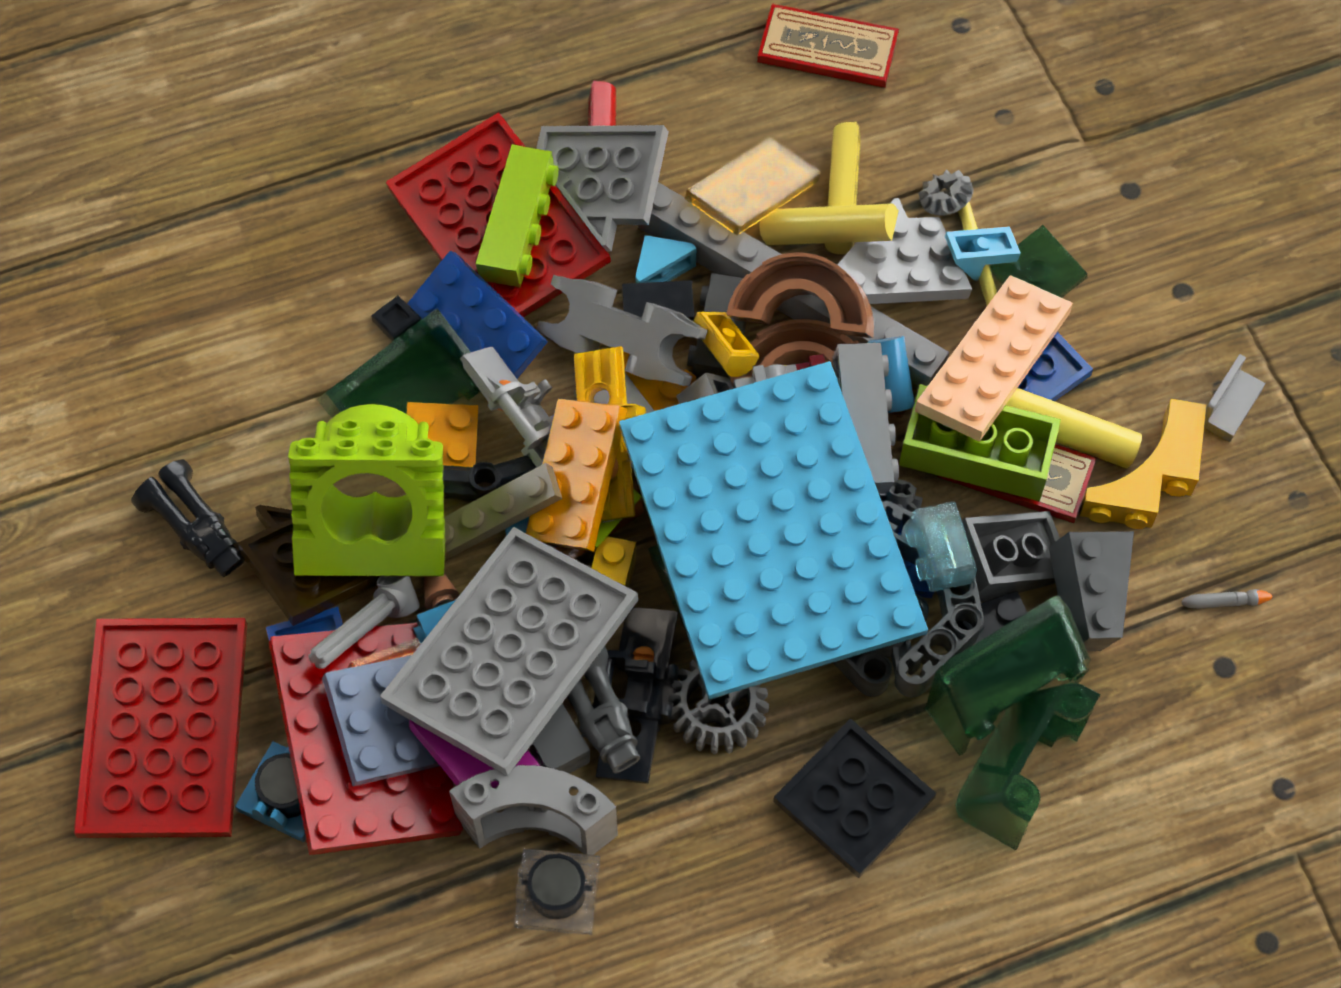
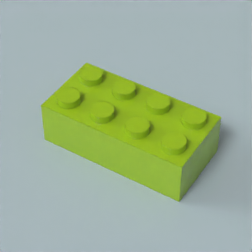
[899,384,1061,501]

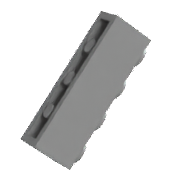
[832,343,899,493]

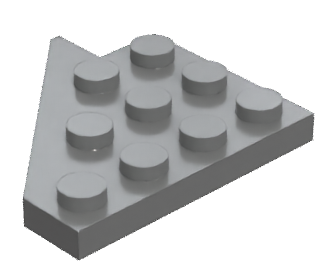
[536,125,669,251]
[837,198,972,304]

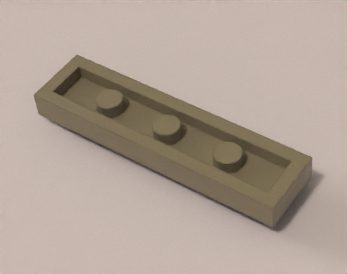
[444,463,563,561]

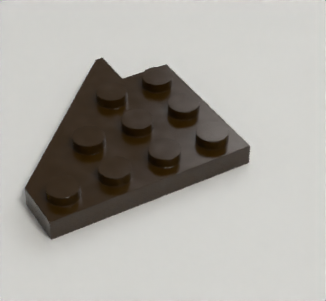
[238,505,381,626]

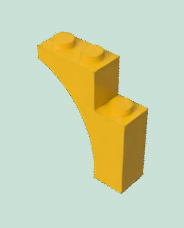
[1080,399,1206,529]

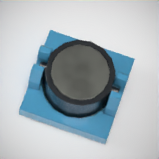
[235,741,306,842]

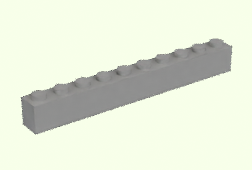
[638,182,949,392]

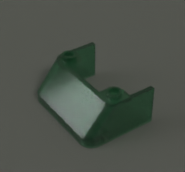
[925,596,1091,756]

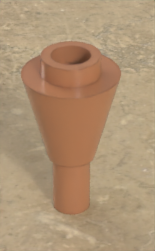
[424,573,460,610]

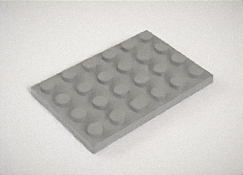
[380,527,639,776]

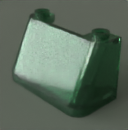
[317,308,481,418]
[955,683,1101,850]

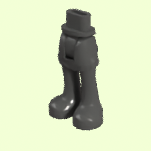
[567,646,640,773]

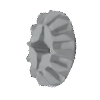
[918,169,973,215]

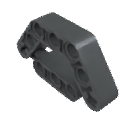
[875,501,984,698]

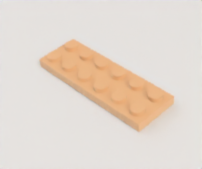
[915,275,1073,442]

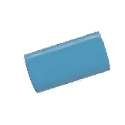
[867,336,914,413]

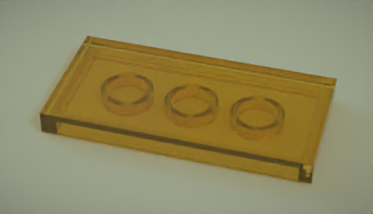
[684,137,821,236]

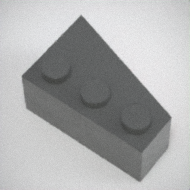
[1049,531,1134,652]

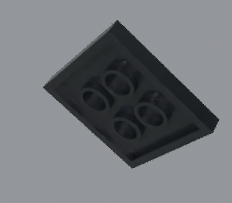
[773,718,936,878]

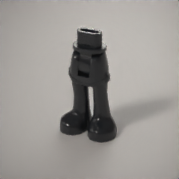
[131,459,245,577]

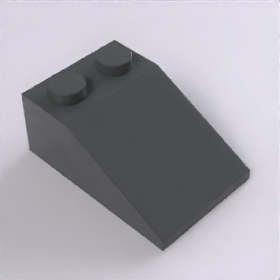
[947,511,1060,602]

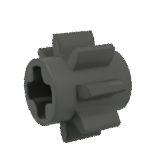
[879,480,923,514]

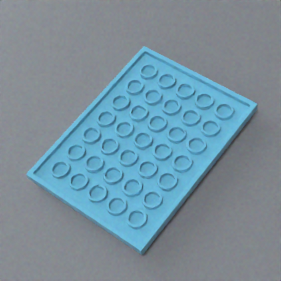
[619,361,928,699]

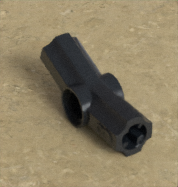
[443,455,537,502]

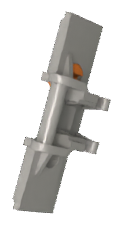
[460,346,554,467]

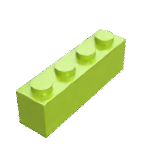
[476,145,559,287]

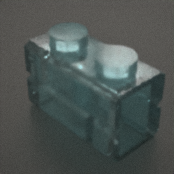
[905,501,977,592]

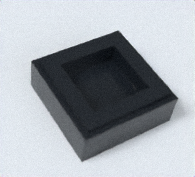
[371,295,421,344]

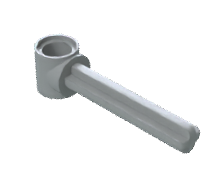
[309,576,420,669]

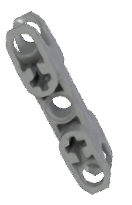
[536,275,708,386]

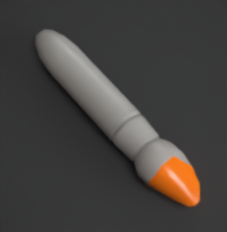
[1181,589,1272,609]

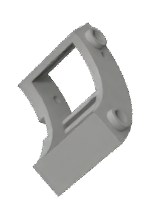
[449,765,618,859]

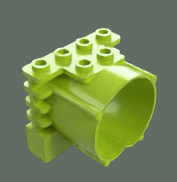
[288,404,445,576]

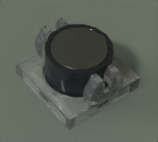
[514,849,601,935]

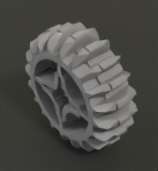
[667,659,769,755]

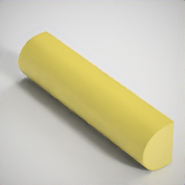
[825,122,861,255]
[760,204,899,245]
[1006,388,1142,468]

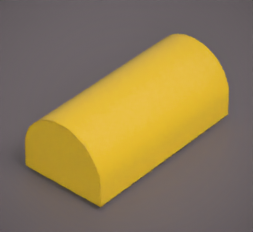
[693,312,759,377]

